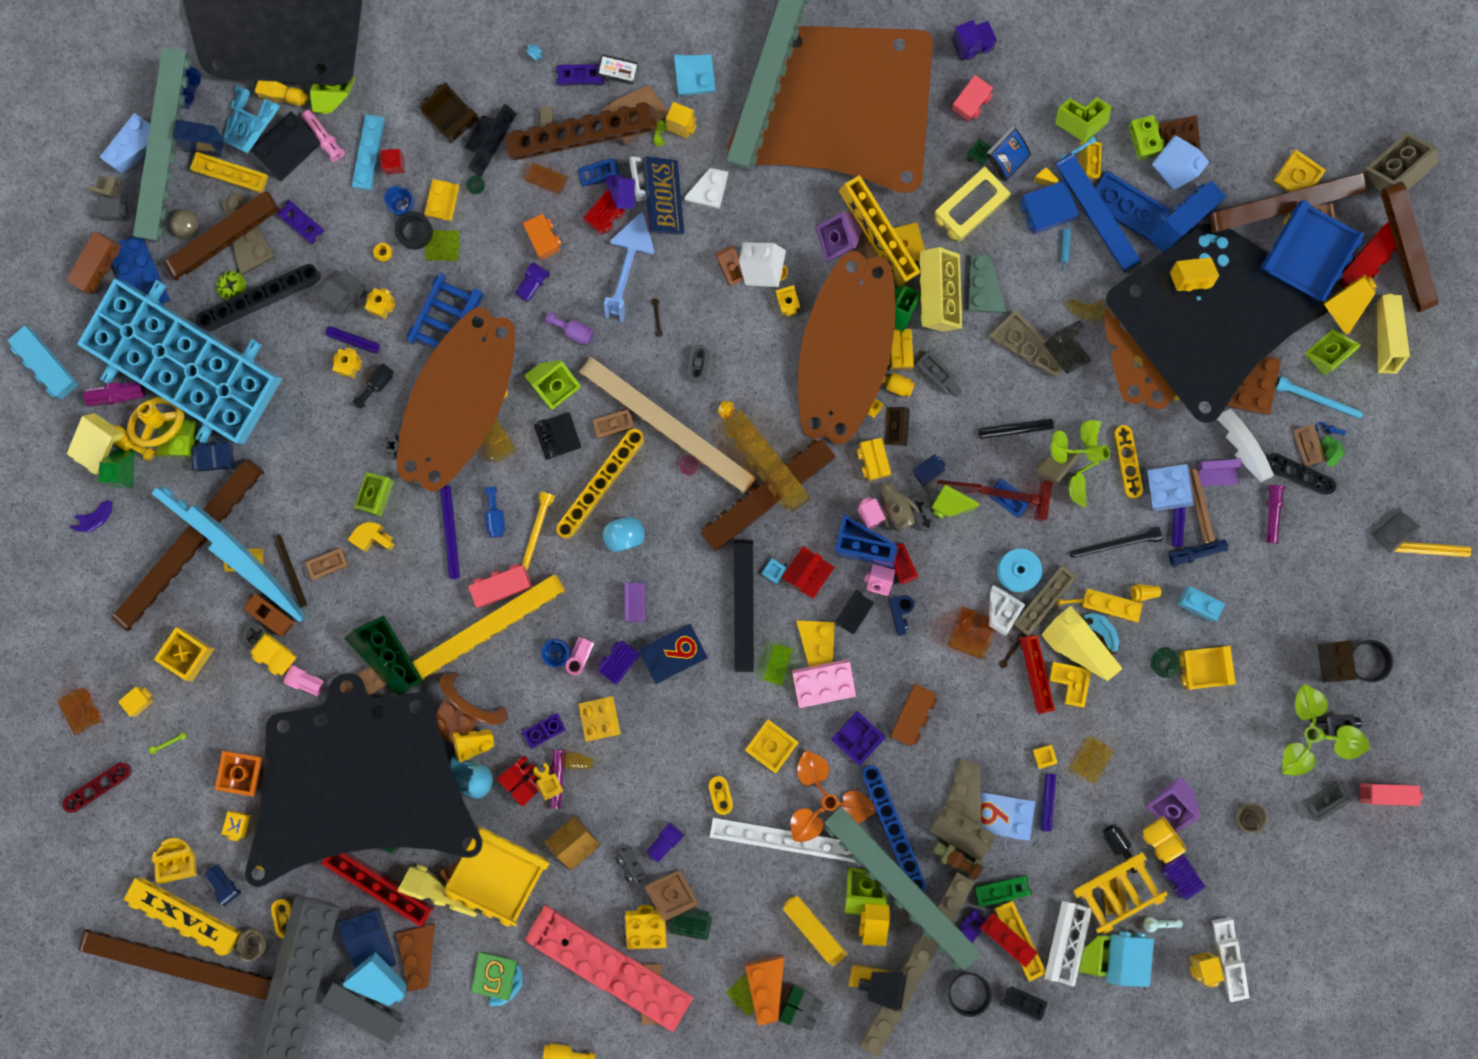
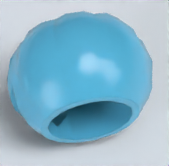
[602,517,645,553]

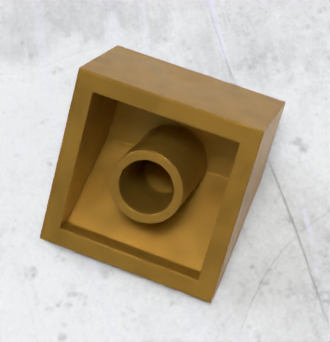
[544,815,601,870]

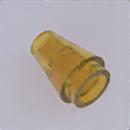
[564,751,593,770]

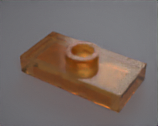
[525,162,568,195]

